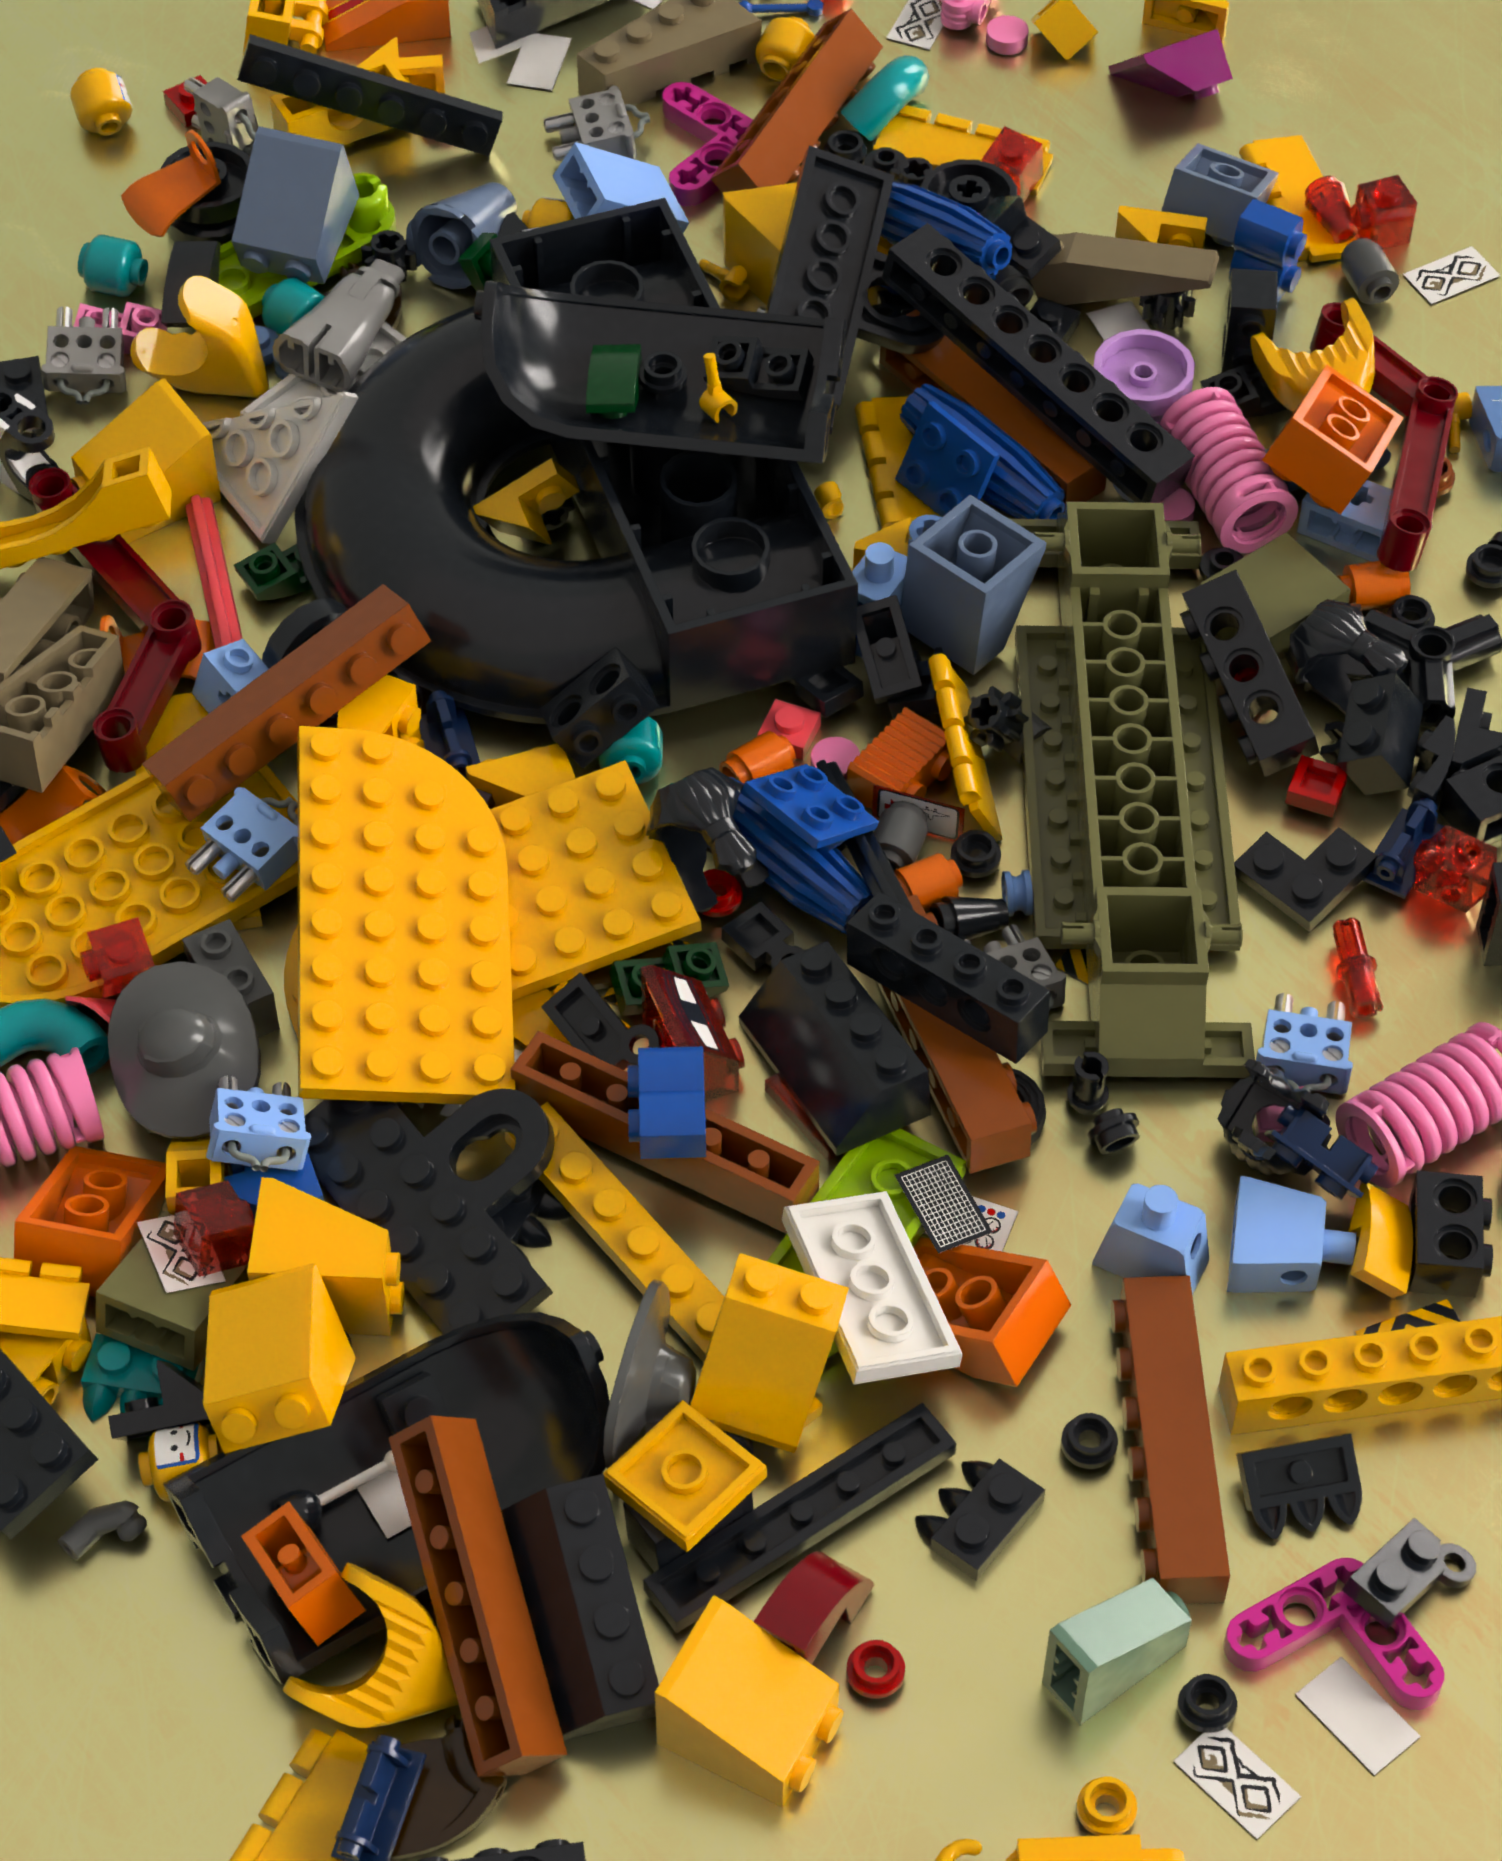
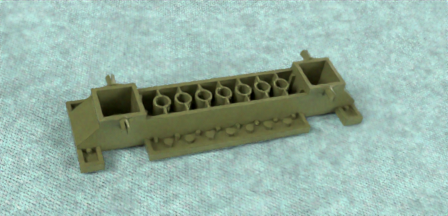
[1010,502,1255,1078]

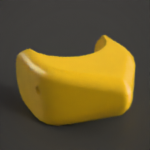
[130,276,269,398]
[1250,297,1375,412]
[282,1563,459,1728]

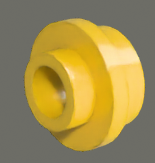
[1076,1777,1137,1836]

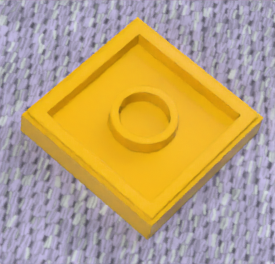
[603,1400,767,1552]

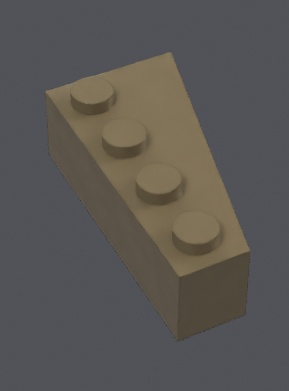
[577,0,761,105]
[0,557,94,683]
[0,625,125,793]

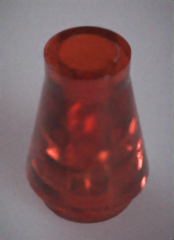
[1305,175,1358,244]

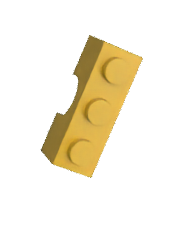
[270,56,407,145]

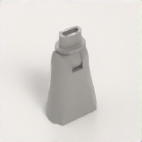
[273,259,405,393]

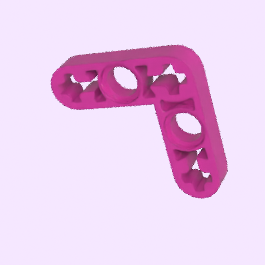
[662,82,753,207]
[1224,1558,1445,1710]

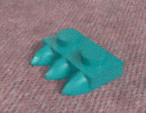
[81,1333,206,1422]

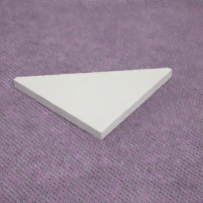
[202,391,359,544]

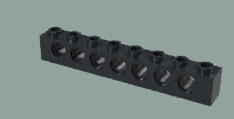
[881,223,1195,503]

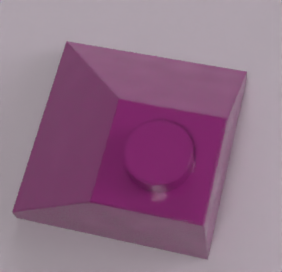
[1108,29,1233,101]

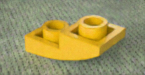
[1349,1183,1413,1298]

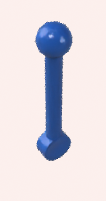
[739,0,823,17]

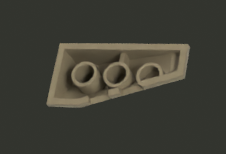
[1030,232,1219,305]

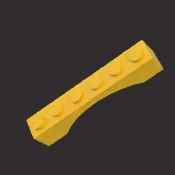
[0,446,172,569]

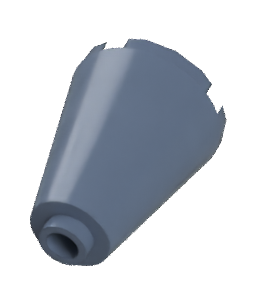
[406,182,517,289]

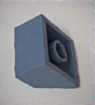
[1161,143,1279,247]

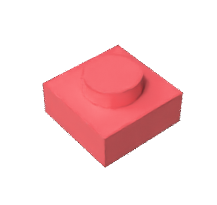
[757,699,821,760]

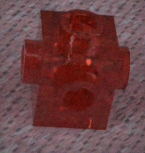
[1413,825,1497,913]

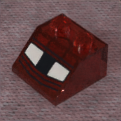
[641,965,745,1102]

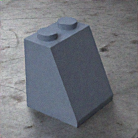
[232,126,359,284]
[901,495,1047,675]

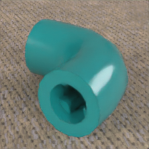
[841,55,929,141]
[0,999,109,1075]

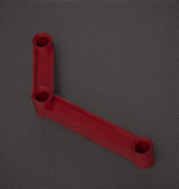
[1309,302,1458,572]
[28,467,202,773]

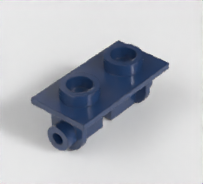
[419,690,481,779]
[1363,798,1448,899]
[1264,1103,1378,1200]
[331,1735,427,1861]

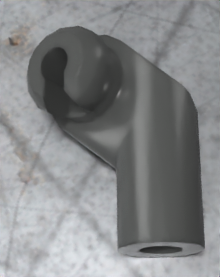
[58,1500,147,1560]

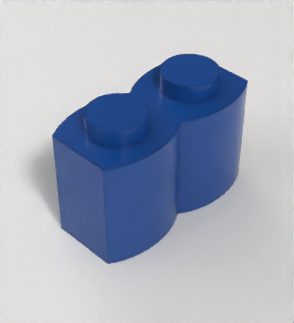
[1229,199,1307,303]
[627,1046,706,1159]

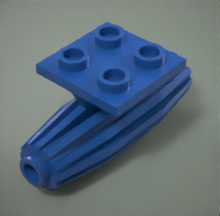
[879,182,1012,295]
[895,384,1065,519]
[729,764,879,935]

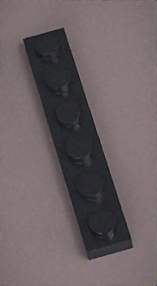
[237,34,503,157]
[643,1402,957,1633]

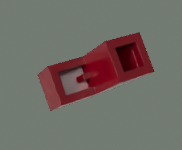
[754,1551,874,1664]

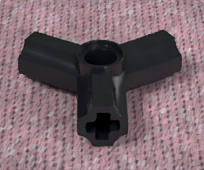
[1365,609,1502,727]

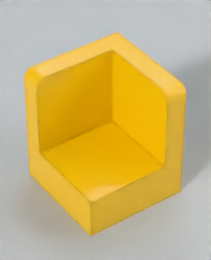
[1031,0,1098,60]

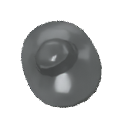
[108,961,261,1140]
[603,1279,697,1469]

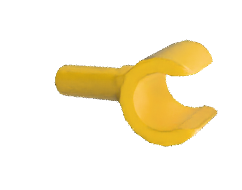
[698,259,750,302]
[699,353,738,423]
[1449,392,1472,453]
[814,481,844,519]

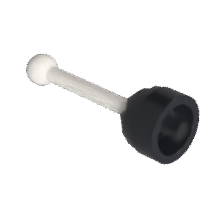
[274,1450,397,1531]

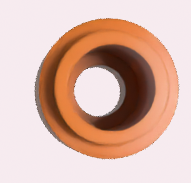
[1337,561,1411,611]
[719,731,796,784]
[894,853,963,913]

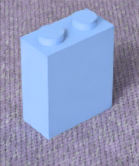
[553,142,689,233]

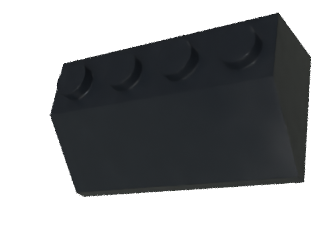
[739,941,931,1156]
[501,1474,659,1741]

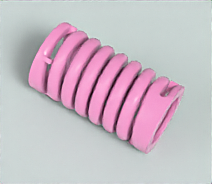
[1159,387,1299,554]
[1336,1022,1502,1189]
[0,1047,104,1167]

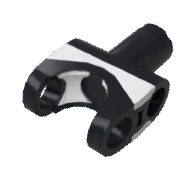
[0,388,59,501]

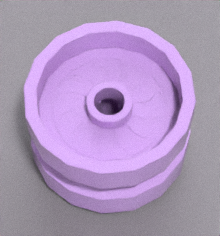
[1093,329,1195,424]

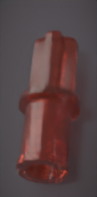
[1333,917,1384,1019]

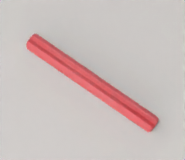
[185,494,243,649]

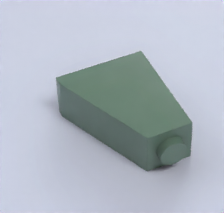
[1042,1578,1192,1725]

